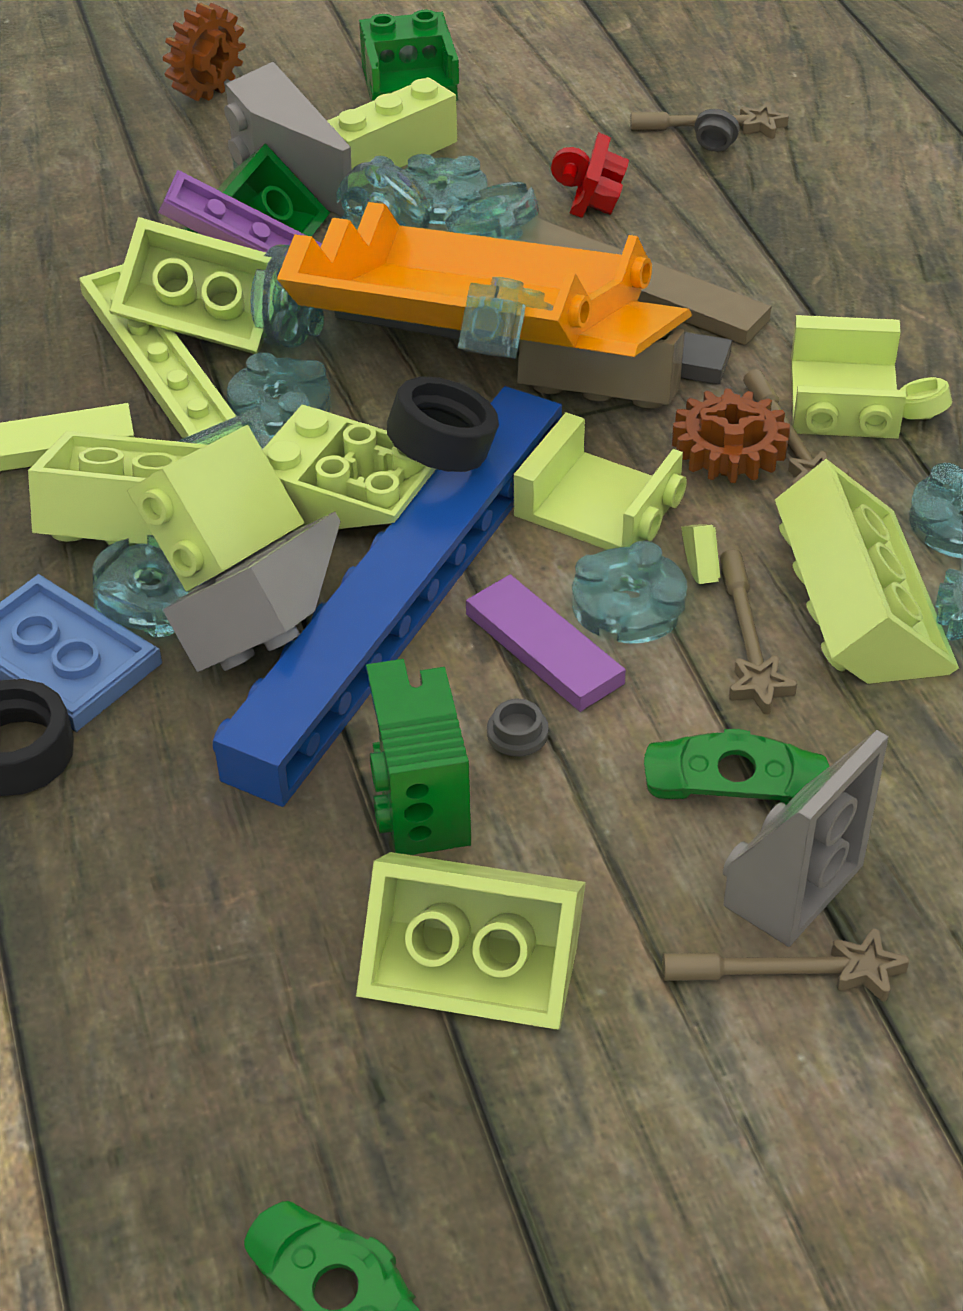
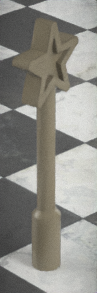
[630,102,789,139]
[743,369,849,485]
[720,549,797,714]
[662,929,909,1001]

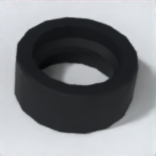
[387,377,499,472]
[0,679,74,796]

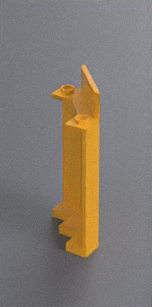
[277,202,692,357]

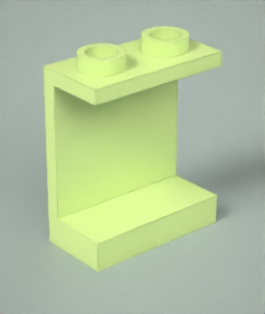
[791,315,906,439]
[514,412,687,559]
[127,425,304,592]

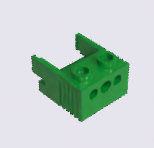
[359,9,459,102]
[366,659,471,855]

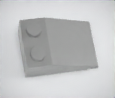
[224,62,353,217]
[162,512,341,672]
[723,730,889,947]

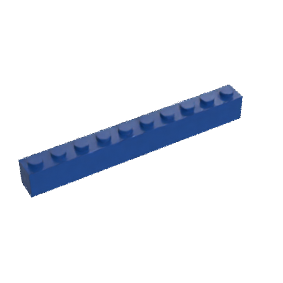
[213,386,562,807]

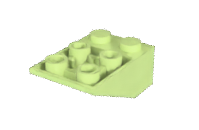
[263,404,436,531]

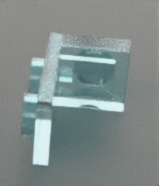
[458,277,554,359]

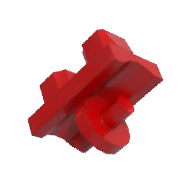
[551,132,629,218]

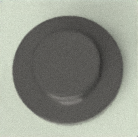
[694,109,740,152]
[487,699,548,756]

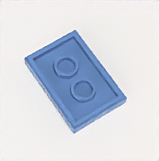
[0,574,162,732]

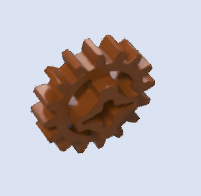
[163,2,246,101]
[672,389,790,483]

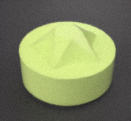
[900,377,952,420]

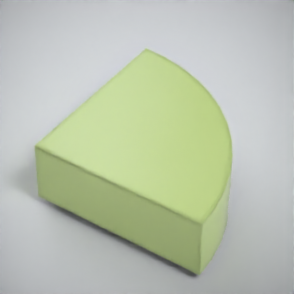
[681,524,720,584]

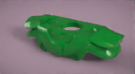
[644,729,829,805]
[244,1201,420,1311]

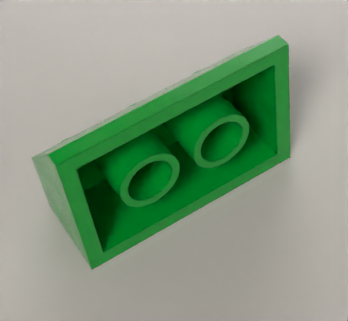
[183,143,330,236]

